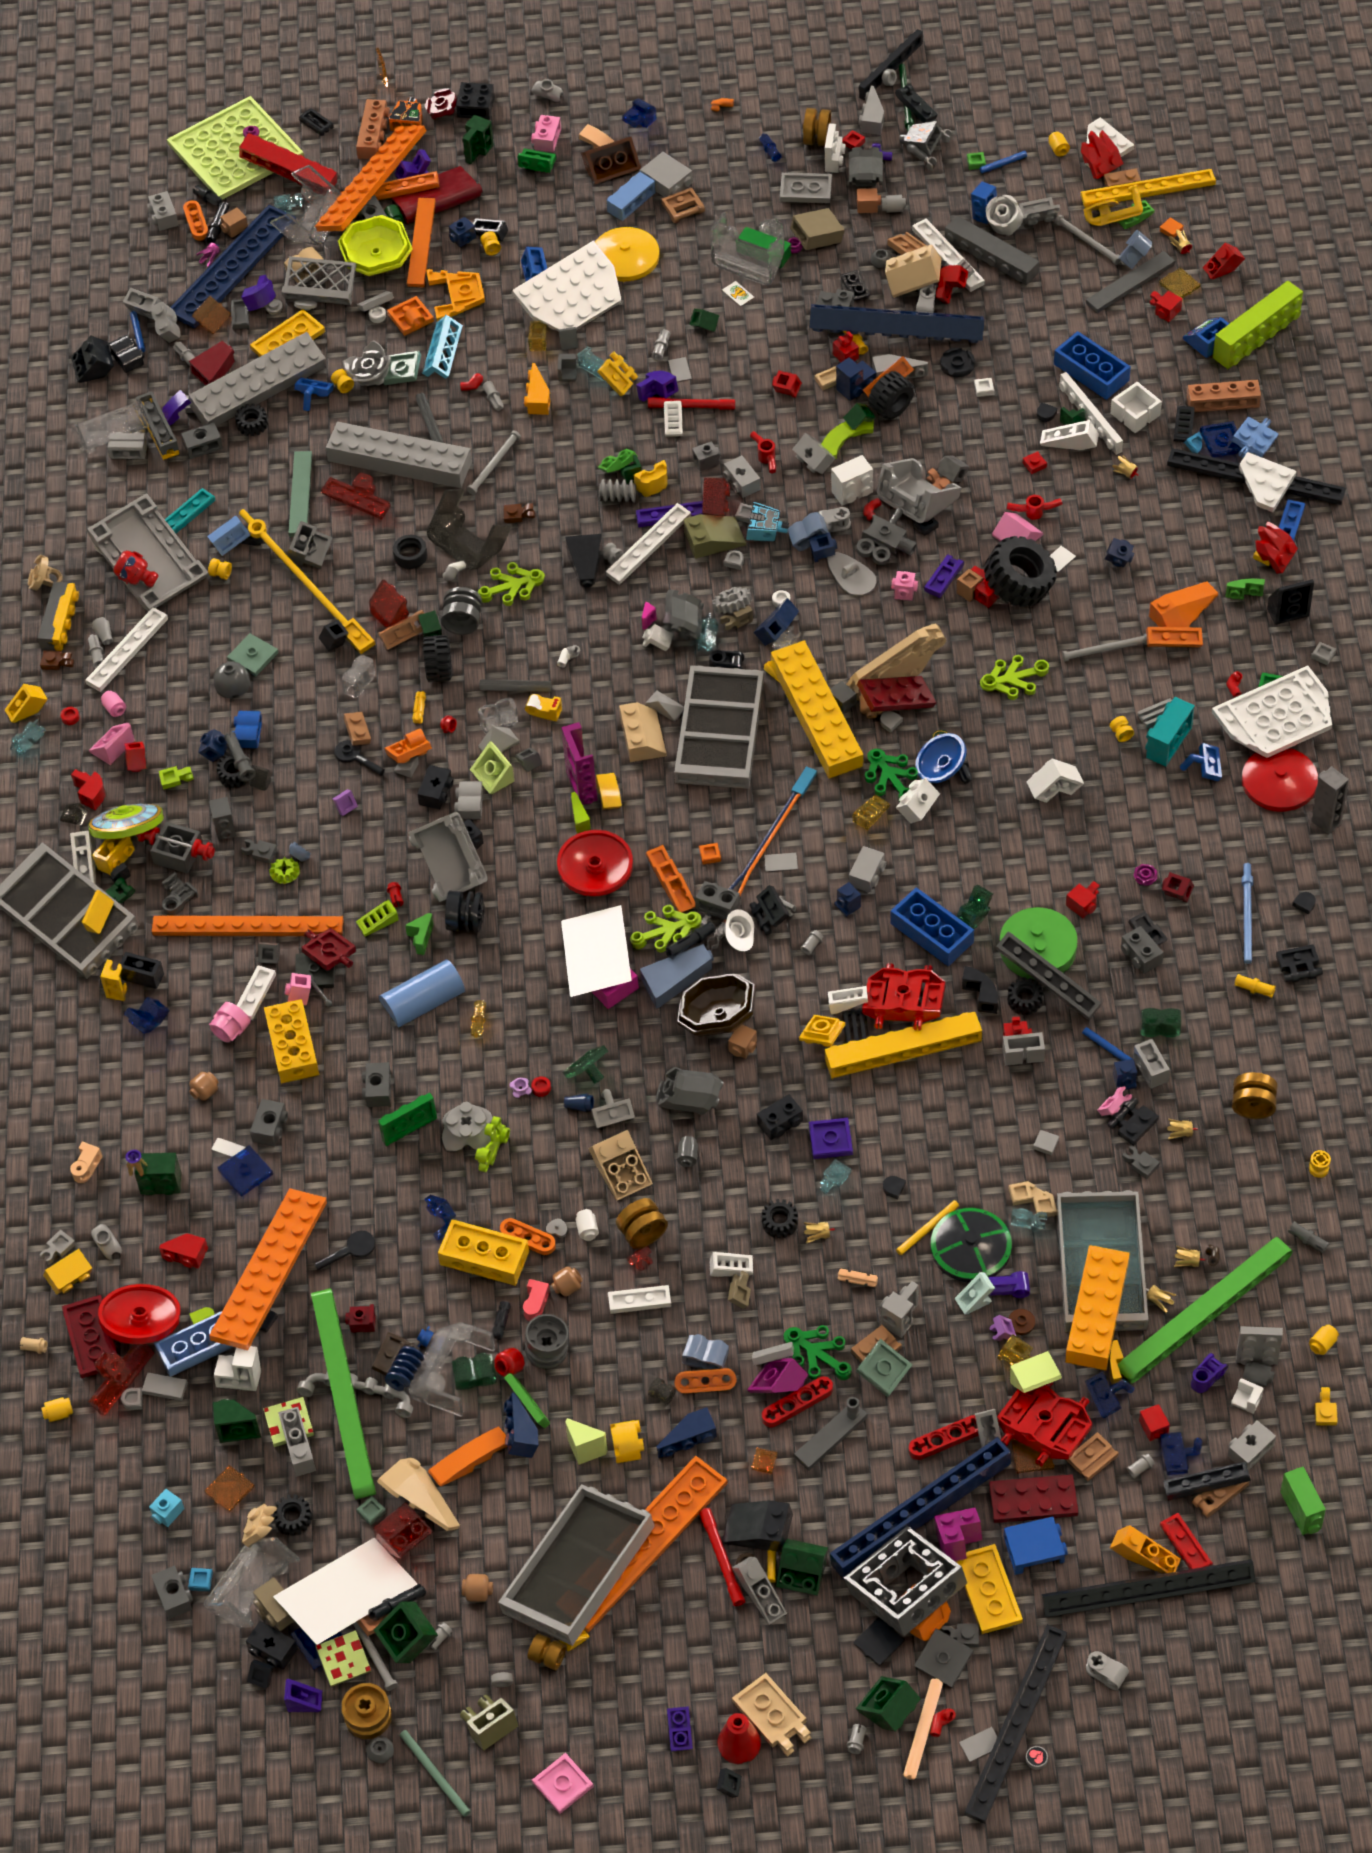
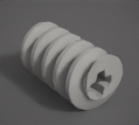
[599,479,636,503]

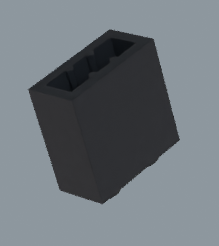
[456,82,495,120]

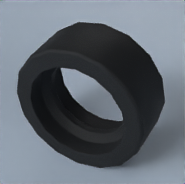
[393,534,428,569]

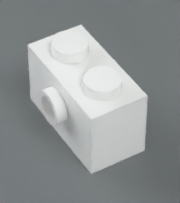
[896,778,940,823]

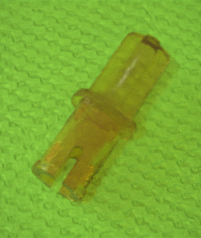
[471,1000,486,1038]

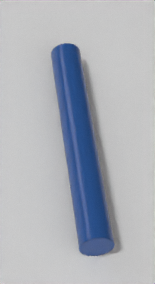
[980,151,1027,174]
[130,311,145,352]
[1082,1027,1132,1061]

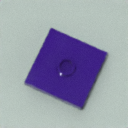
[809,1118,853,1159]

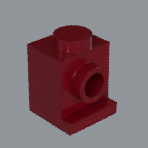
[1162,872,1194,903]
[345,1304,376,1332]

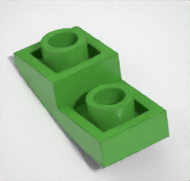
[1118,200,1155,229]
[598,449,638,473]
[1225,579,1265,600]

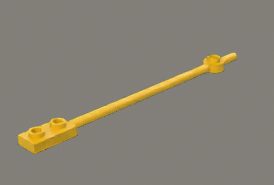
[239,509,375,654]

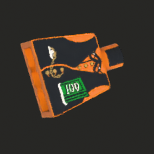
[389,97,422,131]

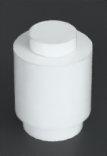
[575,1209,599,1241]

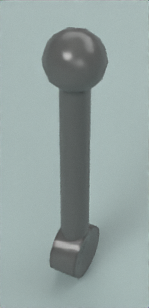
[308,974,332,1007]

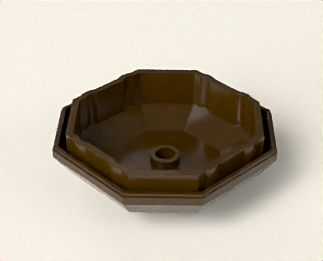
[677,974,756,1037]

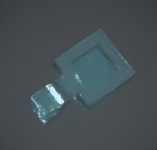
[274,193,303,212]
[820,1159,852,1193]
[1011,1208,1047,1229]

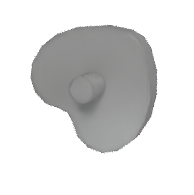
[546,1219,567,1238]

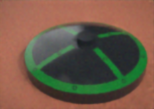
[931,1208,1012,1283]

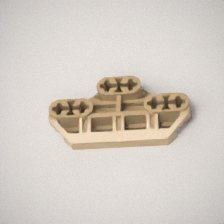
[846,623,946,700]

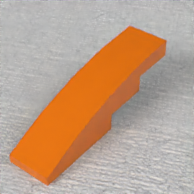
[646,845,695,913]
[428,1426,508,1487]

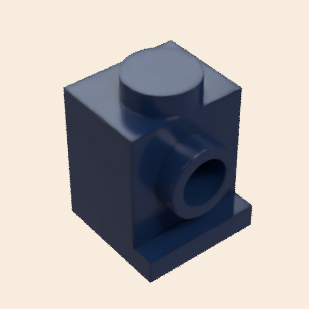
[809,532,838,562]
[834,882,861,917]
[1113,1059,1137,1090]

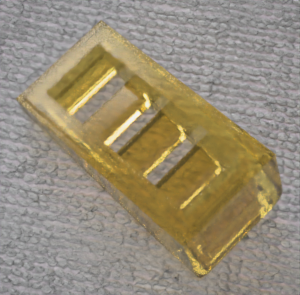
[528,321,547,351]
[853,795,890,830]

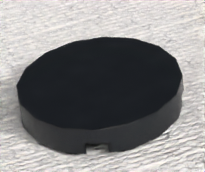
[940,348,975,378]

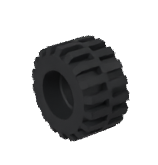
[868,371,915,420]
[423,635,452,682]

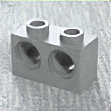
[123,288,161,320]
[1133,1039,1170,1089]

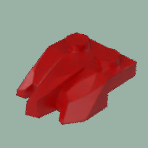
[1081,130,1123,179]
[1255,522,1298,574]

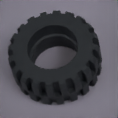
[984,536,1057,607]

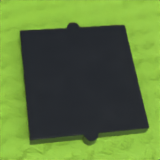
[853,1617,905,1667]

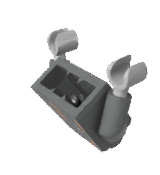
[899,121,952,170]

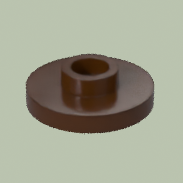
[1008,1309,1035,1335]

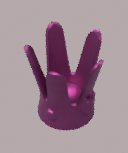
[196,243,220,267]

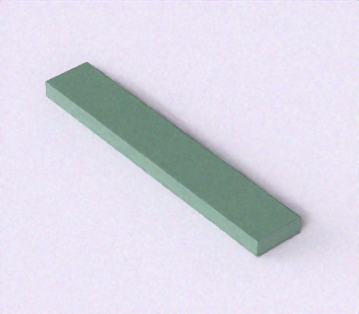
[289,451,312,537]

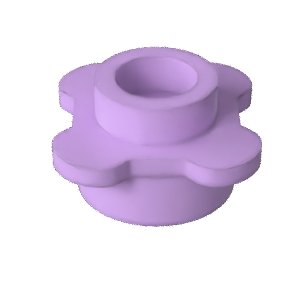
[510,1078,532,1098]

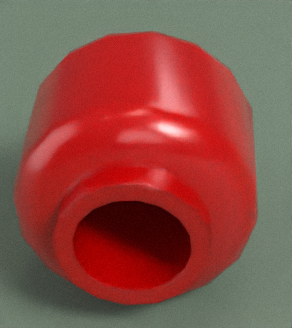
[494,1348,525,1377]

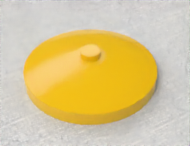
[595,227,659,282]

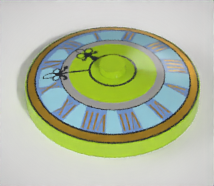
[88,804,164,839]

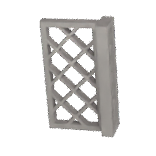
[282,256,356,305]

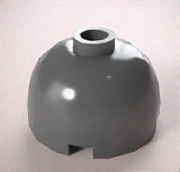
[214,661,250,698]

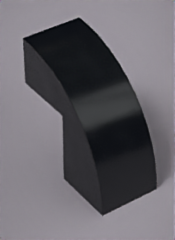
[962,966,998,1014]

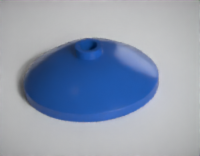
[915,733,966,783]

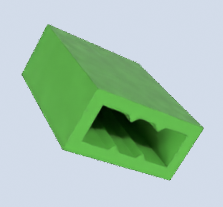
[1280,1467,1326,1535]

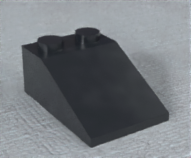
[1267,579,1314,625]
[722,1500,793,1552]

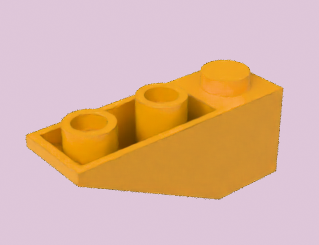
[524,363,551,415]
[1110,1525,1181,1574]

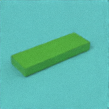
[504,1373,550,1428]

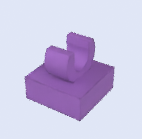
[333,789,358,816]
[990,1315,1017,1341]

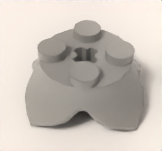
[342,340,391,386]
[442,1102,492,1151]

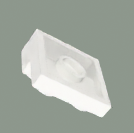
[825,124,845,173]

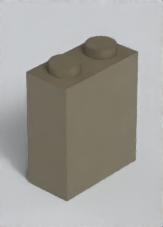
[790,208,844,250]

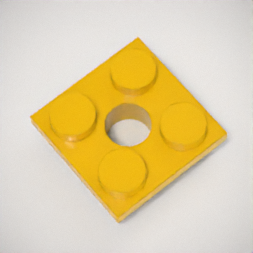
[799,1015,845,1047]

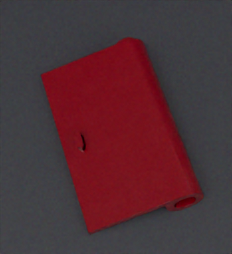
[391,166,483,224]

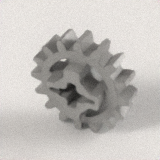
[712,587,752,614]

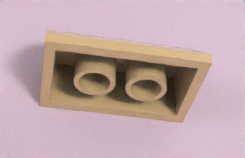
[885,244,941,298]
[619,702,667,762]

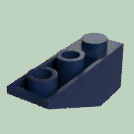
[753,598,799,646]
[504,1392,539,1458]
[656,1407,717,1458]

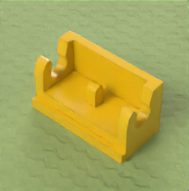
[100,959,127,1001]

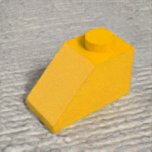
[5,684,48,723]

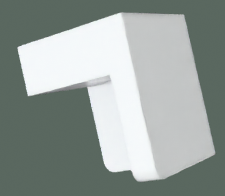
[1231,1378,1263,1414]

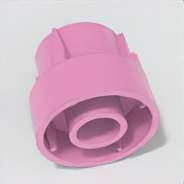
[209,1002,250,1042]

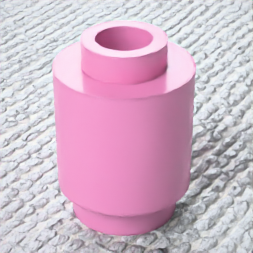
[101,691,126,717]

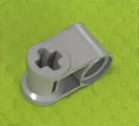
[915,286,935,313]
[818,507,851,533]
[1086,1651,1129,1690]

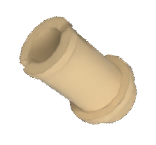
[20,1337,48,1354]

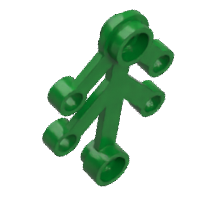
[865,749,918,802]
[784,1325,852,1380]

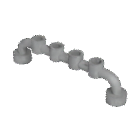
[297,1372,413,1418]

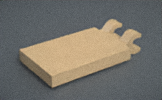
[732,1673,811,1757]

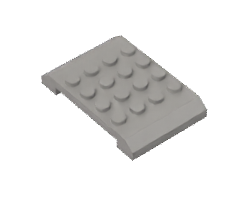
[87,493,209,612]

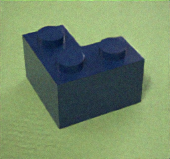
[836,357,876,401]

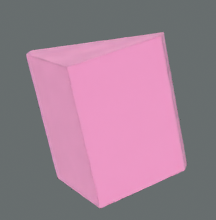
[992,512,1043,542]
[89,723,135,765]

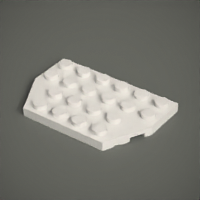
[512,241,621,332]
[1212,666,1332,758]

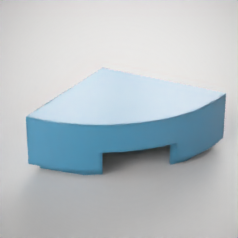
[1184,432,1202,454]

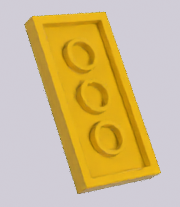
[250,309,325,357]
[955,1544,1023,1634]

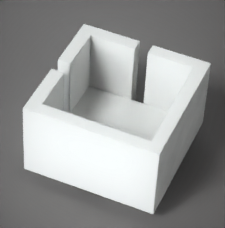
[1111,382,1162,433]
[831,455,873,506]

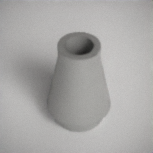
[92,617,113,645]

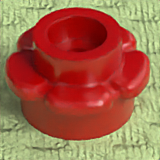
[440,715,457,733]

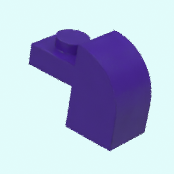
[394,149,431,179]
[241,274,276,312]
[636,371,679,402]

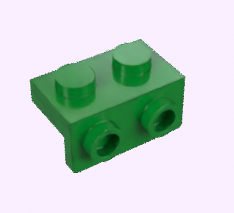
[517,148,556,173]

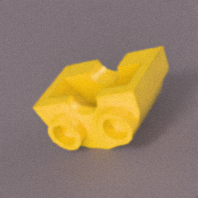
[634,460,668,497]
[610,1420,644,1463]

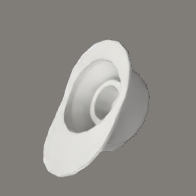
[724,910,754,952]

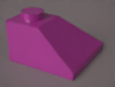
[748,1358,808,1393]

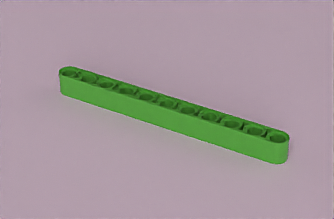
[1118,1237,1293,1384]
[311,1288,376,1500]

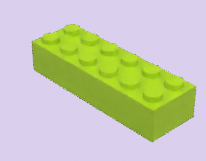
[1213,281,1303,369]

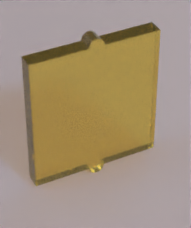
[1159,267,1201,298]

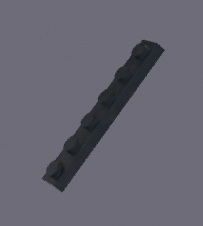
[858,29,923,100]

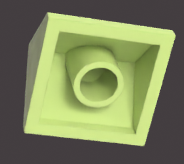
[470,742,514,794]
[1010,1351,1062,1393]
[565,1418,608,1465]

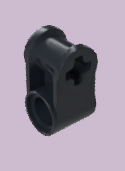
[709,649,745,669]

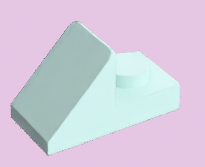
[955,1272,995,1314]

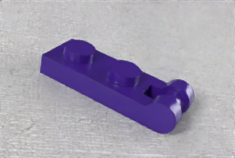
[924,555,964,598]

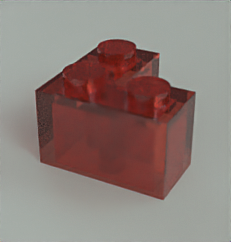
[702,478,731,516]

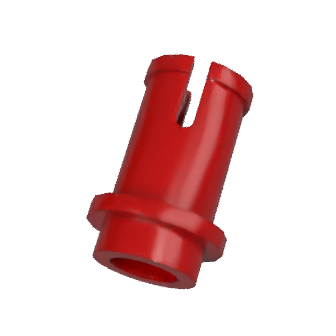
[387,882,404,907]

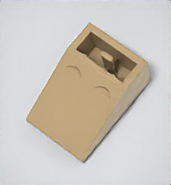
[588,1130,653,1200]

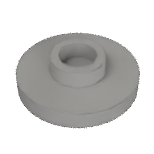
[294,299,317,311]

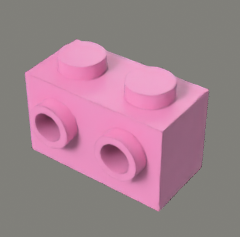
[531,115,561,153]

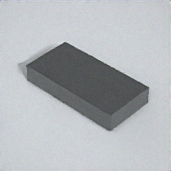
[231,299,250,330]

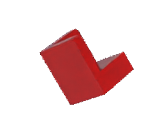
[1139,1404,1170,1441]

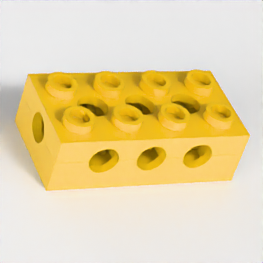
[264,999,319,1084]
[438,1219,529,1286]

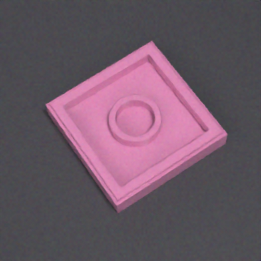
[532,1753,594,1814]

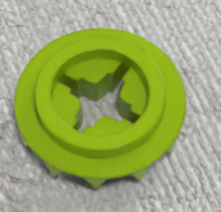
[269,856,300,884]

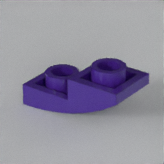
[162,390,191,426]
[667,1706,693,1752]

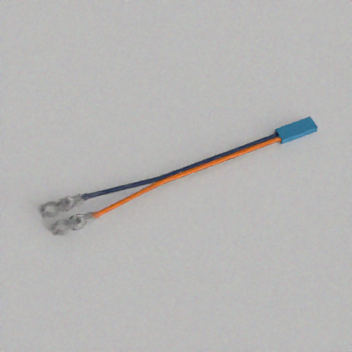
[699,766,817,949]

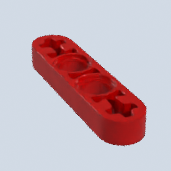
[762,1377,833,1428]
[909,1415,979,1460]

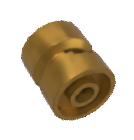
[527,1633,567,1671]

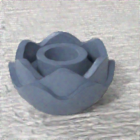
[289,842,311,862]

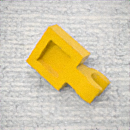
[1315,1387,1338,1425]

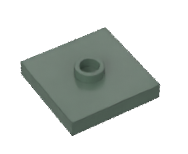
[383,351,421,385]
[227,633,279,677]
[856,1339,913,1397]

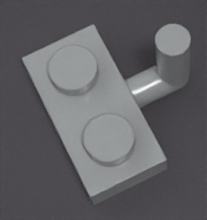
[591,1089,635,1129]

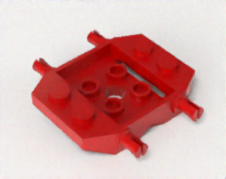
[862,963,945,1031]
[997,1382,1092,1467]

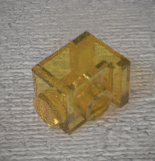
[997,1334,1033,1365]

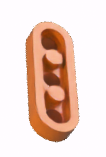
[183,200,208,241]
[500,1218,556,1255]
[674,1368,736,1393]

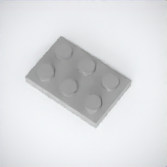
[780,173,832,203]
[1236,1326,1283,1366]

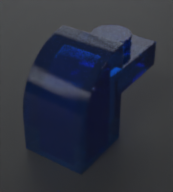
[622,98,657,128]
[124,997,170,1034]

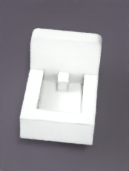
[642,624,673,651]

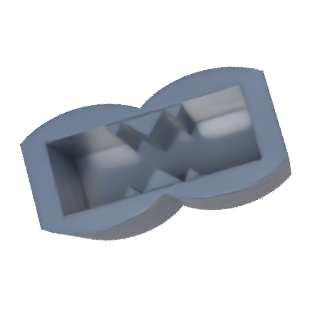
[788,512,829,551]
[682,1334,729,1370]

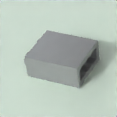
[640,152,693,197]

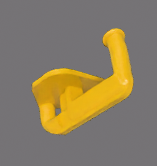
[1083,185,1143,226]

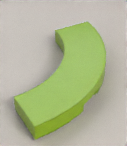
[821,420,874,459]

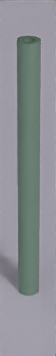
[399,1730,471,1817]

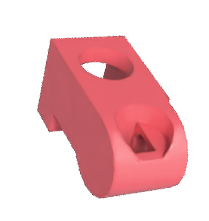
[523,1279,550,1322]

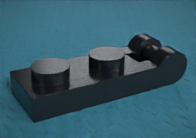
[895,84,938,123]

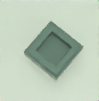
[356,1496,386,1525]

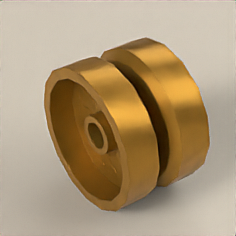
[803,108,831,146]
[1232,1072,1277,1119]
[616,1198,668,1249]
[342,1683,392,1739]

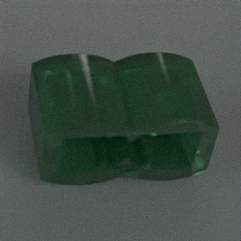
[1140,1008,1181,1037]
[452,1353,497,1390]

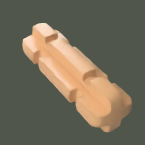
[838,1269,878,1287]

